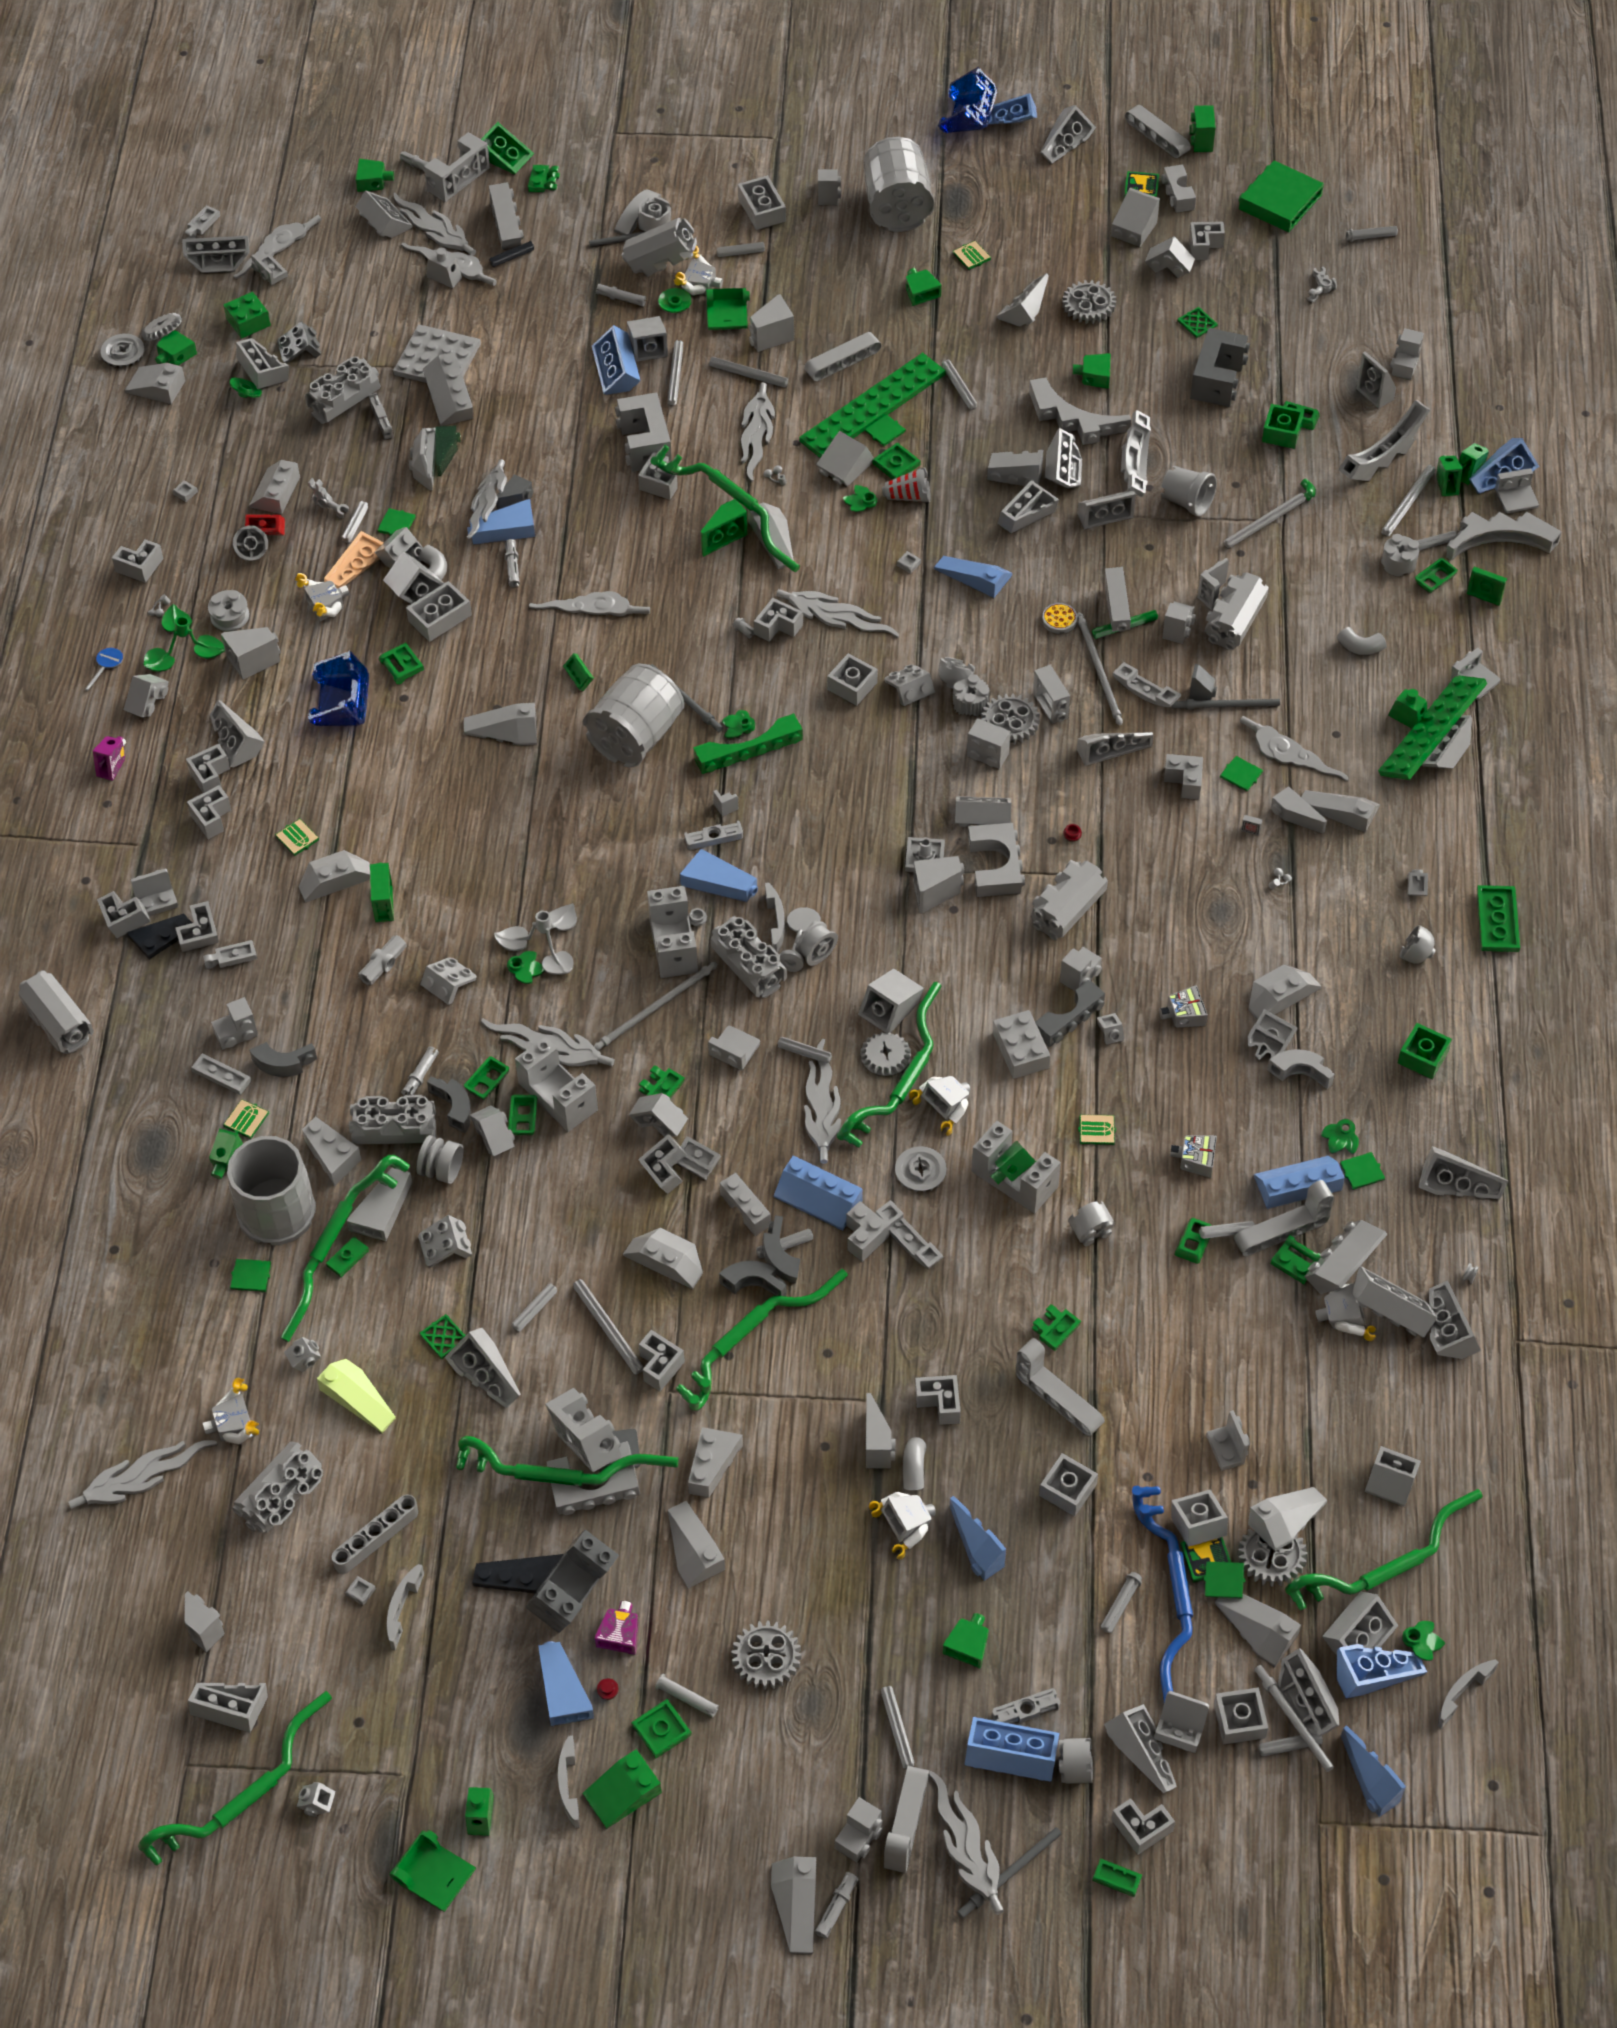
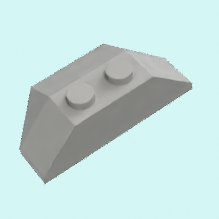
[182,236,249,273]
[409,428,437,490]
[1045,428,1082,488]
[1422,715,1472,768]
[299,850,370,903]
[1248,964,1321,1020]
[623,1228,703,1289]
[1277,1648,1339,1736]

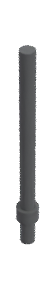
[650,664,723,732]
[1172,699,1280,710]
[957,1827,1062,1919]

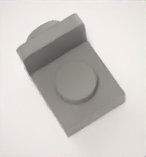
[1407,869,1428,896]
[1097,1013,1124,1044]

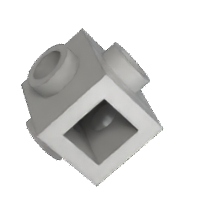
[284,1337,321,1372]
[297,1782,336,1817]

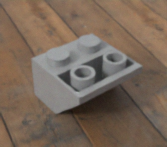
[375,527,423,569]
[1365,1446,1421,1507]
[185,1591,225,1652]

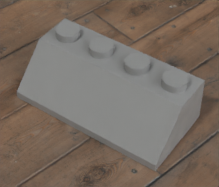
[423,352,473,426]
[1304,1220,1387,1294]
[1352,1266,1437,1337]

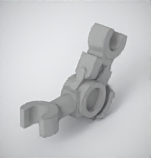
[1307,267,1337,303]
[308,478,349,519]

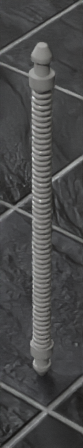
[1077,612,1123,726]
[594,962,718,1050]

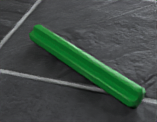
[1092,610,1158,639]

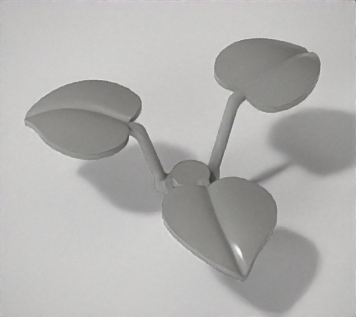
[494,903,577,975]

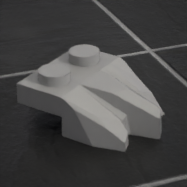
[1248,1009,1298,1060]

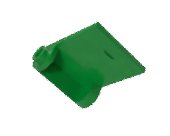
[706,288,750,330]
[389,1830,476,1912]

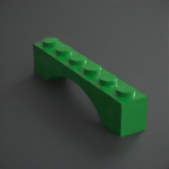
[693,713,803,774]

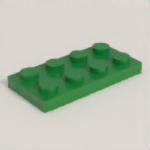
[1476,885,1520,952]

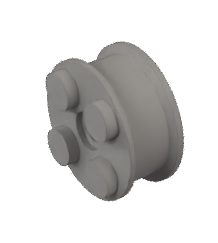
[208,590,249,631]
[795,921,838,966]

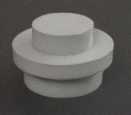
[688,908,707,926]

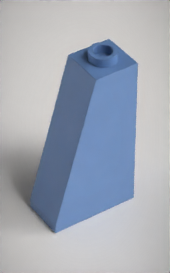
[467,499,535,544]
[680,849,758,902]
[538,1641,594,1726]

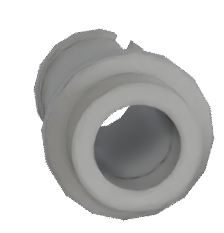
[733,617,754,639]

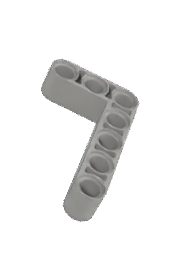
[1233,1180,1334,1256]
[1016,1338,1105,1436]
[884,1766,930,1873]

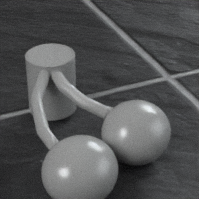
[764,465,787,485]
[148,594,171,617]
[1269,868,1292,889]

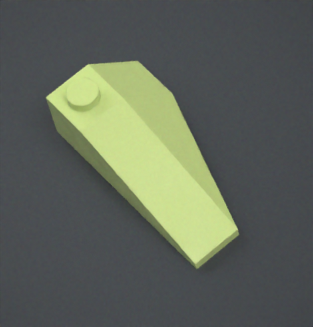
[317,1359,396,1433]

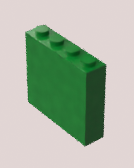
[1238,160,1324,233]

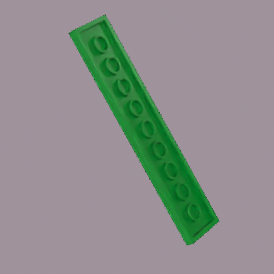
[799,352,946,458]

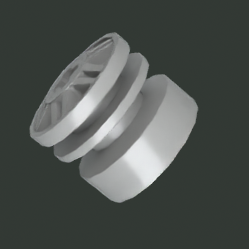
[416,1135,464,1184]

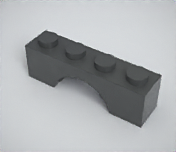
[1035,980,1105,1047]

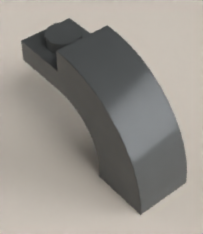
[249,1042,317,1077]
[427,1076,471,1134]
[762,1215,800,1284]
[719,1261,787,1296]

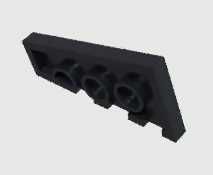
[472,1554,563,1594]

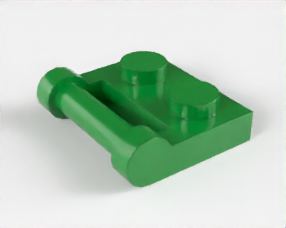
[378,643,424,684]
[1270,1235,1321,1285]

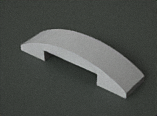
[614,189,661,235]
[1113,662,1181,707]
[765,883,785,953]
[876,1200,943,1269]
[387,1564,424,1650]
[1438,1659,1499,1729]
[558,1736,580,1828]

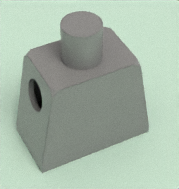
[427,248,462,288]

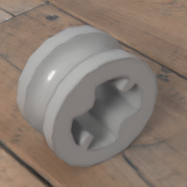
[1463,1263,1479,1284]

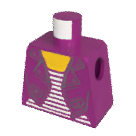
[93,736,126,781]
[595,1601,638,1655]

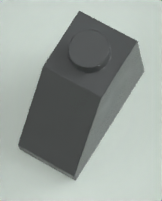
[496,474,533,509]
[1189,664,1217,701]

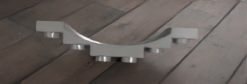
[1121,410,1151,497]

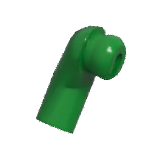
[1300,478,1316,501]

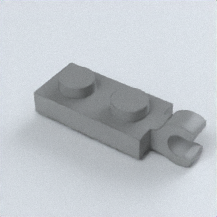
[185,205,220,239]
[203,940,257,969]

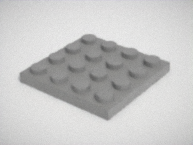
[393,324,481,383]

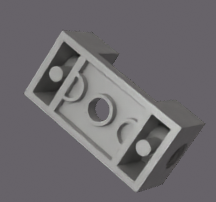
[424,132,490,202]
[545,1388,622,1472]

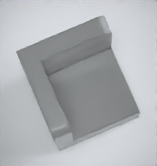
[713,790,738,817]

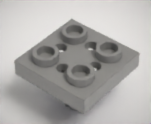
[905,837,945,872]

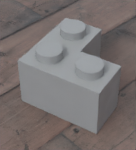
[818,169,841,205]
[1189,222,1225,260]
[1145,236,1195,278]
[1390,328,1424,380]
[638,452,678,500]
[112,539,163,583]
[754,598,803,642]
[1162,601,1196,644]
[124,674,169,717]
[186,744,230,793]
[1164,754,1203,799]
[187,785,231,839]
[97,891,151,938]
[176,901,219,952]
[1060,947,1102,991]
[211,997,258,1050]
[629,1093,688,1137]
[470,1105,515,1156]
[638,1134,686,1194]
[846,1201,890,1262]
[639,1330,685,1392]
[915,1375,960,1425]
[835,1797,883,1862]
[1111,1798,1175,1855]

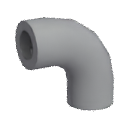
[420,545,447,580]
[1337,627,1387,655]
[903,1437,926,1490]

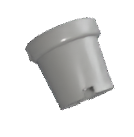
[1161,466,1217,517]

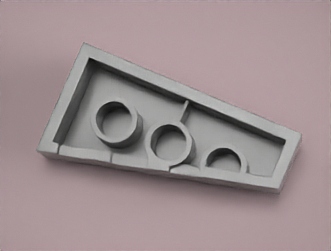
[489,182,524,250]

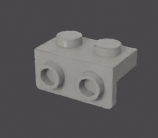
[251,254,288,285]

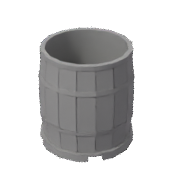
[864,137,934,232]
[582,663,684,768]
[227,1136,316,1245]

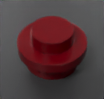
[1063,824,1082,842]
[597,1678,619,1700]

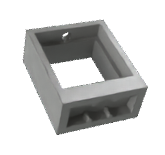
[1033,665,1070,724]

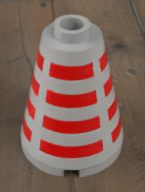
[882,467,931,502]

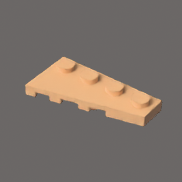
[324,531,383,588]

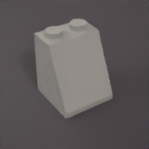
[1111,188,1160,247]
[749,294,794,352]
[627,316,668,362]
[816,431,874,487]
[383,552,444,604]
[221,627,281,680]
[913,856,964,913]
[858,969,924,1033]

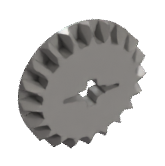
[141,313,182,341]
[101,334,145,368]
[861,1031,911,1076]
[895,1146,946,1192]

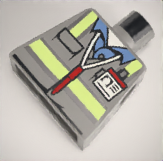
[1159,985,1208,1028]
[1170,1135,1217,1178]

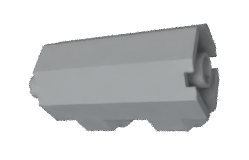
[622,218,697,277]
[305,356,381,424]
[1204,572,1268,650]
[1031,860,1108,940]
[711,917,787,998]
[18,971,94,1054]
[349,1095,436,1144]
[232,1441,323,1533]

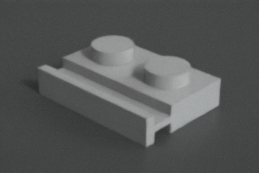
[676,1136,721,1180]

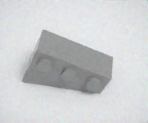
[987,450,1043,486]
[998,480,1059,533]

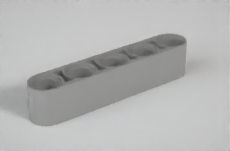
[1125,105,1191,158]
[804,332,882,381]
[332,1494,418,1574]

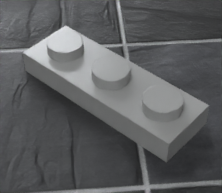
[191,1053,251,1095]

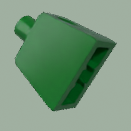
[356,159,394,192]
[905,268,942,306]
[155,330,197,366]
[1072,353,1111,389]
[1459,443,1489,485]
[1436,455,1462,496]
[1388,689,1427,729]
[209,1128,243,1179]
[990,1140,1036,1185]
[943,1613,989,1669]
[465,1787,494,1836]

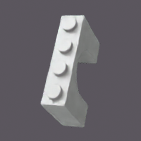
[968,823,1025,897]
[547,1441,640,1515]

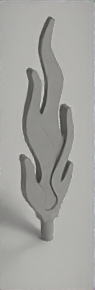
[394,193,476,256]
[741,383,775,482]
[467,459,507,539]
[776,589,899,638]
[481,1018,615,1066]
[804,1039,841,1164]
[68,1440,217,1509]
[929,1771,1004,1915]

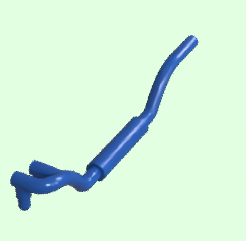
[1132,1486,1193,1703]

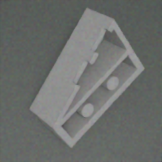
[236,338,289,389]
[302,1116,361,1186]
[688,1427,743,1497]
[188,1683,268,1733]

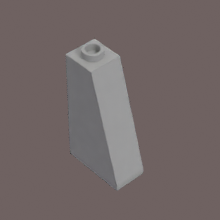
[1105,567,1131,631]
[347,1167,412,1241]

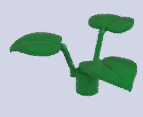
[143,604,225,672]

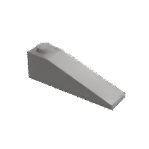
[748,502,794,569]
[464,703,537,746]
[1418,1146,1508,1199]
[445,1328,521,1408]
[668,1501,725,1588]
[1215,1594,1301,1667]

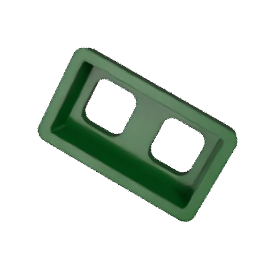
[1283,401,1320,430]
[1415,558,1458,593]
[464,1056,509,1100]
[508,1095,537,1136]
[1174,1218,1212,1264]

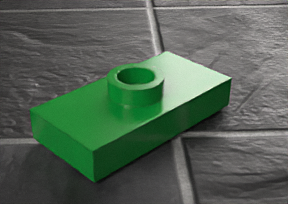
[563,653,594,691]
[326,1237,369,1277]
[1092,1858,1142,1897]

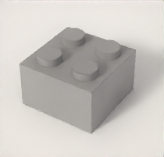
[827,653,878,706]
[967,718,1011,769]
[1039,1453,1098,1517]
[1171,1490,1228,1547]
[1214,1687,1268,1744]

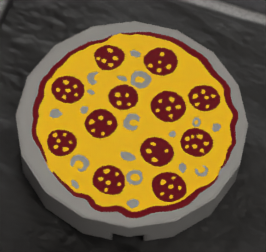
[1042,603,1077,634]

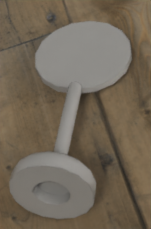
[779,907,821,972]

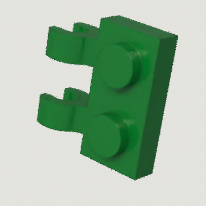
[528,165,560,192]
[639,1065,685,1099]
[1032,1304,1081,1351]

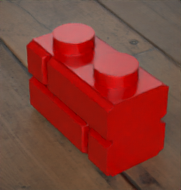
[245,515,285,536]

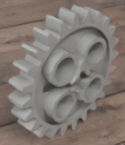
[1062,280,1116,324]
[981,693,1040,745]
[1238,1529,1307,1586]
[731,1620,801,1690]

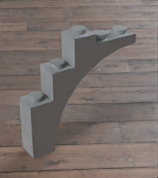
[1029,378,1132,445]
[1338,400,1430,481]
[1446,512,1562,560]

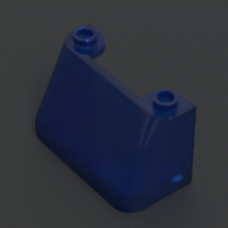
[938,67,997,133]
[308,651,369,726]

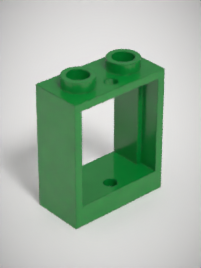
[370,863,394,923]

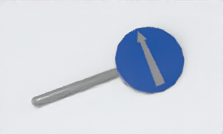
[85,648,123,691]

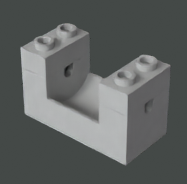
[615,392,672,472]
[647,886,698,978]
[515,1037,598,1132]
[971,1121,1061,1214]

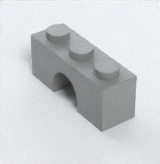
[1161,164,1196,213]
[720,1173,771,1236]

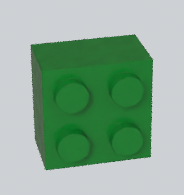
[1189,105,1216,152]
[223,292,271,339]
[1262,404,1305,449]
[1397,1023,1452,1080]

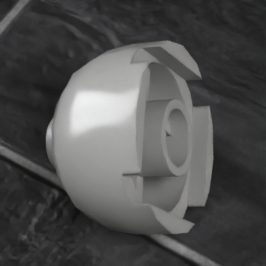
[233,525,268,561]
[938,657,975,689]
[1400,925,1436,964]

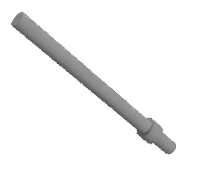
[1255,1665,1334,1772]

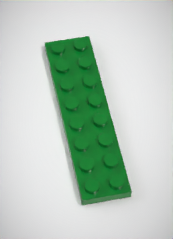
[1378,675,1487,780]

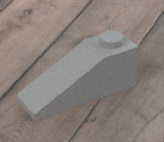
[1271,786,1327,833]

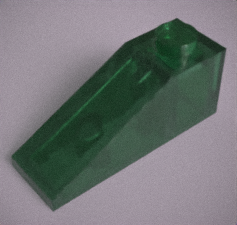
[436,425,461,476]

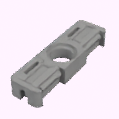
[369,393,393,440]
[684,821,743,850]
[992,1688,1060,1724]

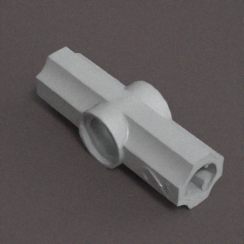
[358,935,407,985]

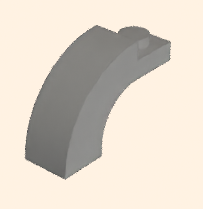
[1267,1049,1335,1089]

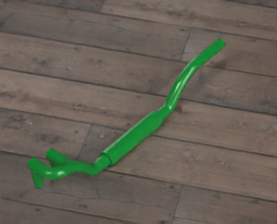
[650,445,800,572]
[837,982,942,1148]
[280,1155,410,1342]
[676,1269,848,1411]
[456,1436,679,1486]
[1285,1489,1483,1611]
[138,1691,332,1866]

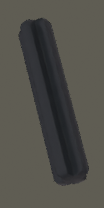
[489,241,534,267]

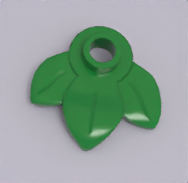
[843,485,877,512]
[722,710,755,738]
[507,951,545,984]
[1321,1119,1359,1154]
[1402,1621,1445,1661]

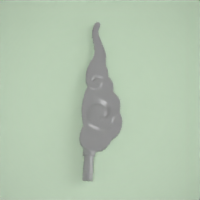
[234,215,322,279]
[402,243,497,286]
[529,591,650,616]
[1240,716,1348,781]

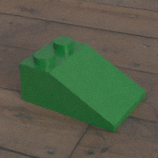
[481,122,534,175]
[701,498,748,557]
[582,1749,662,1829]

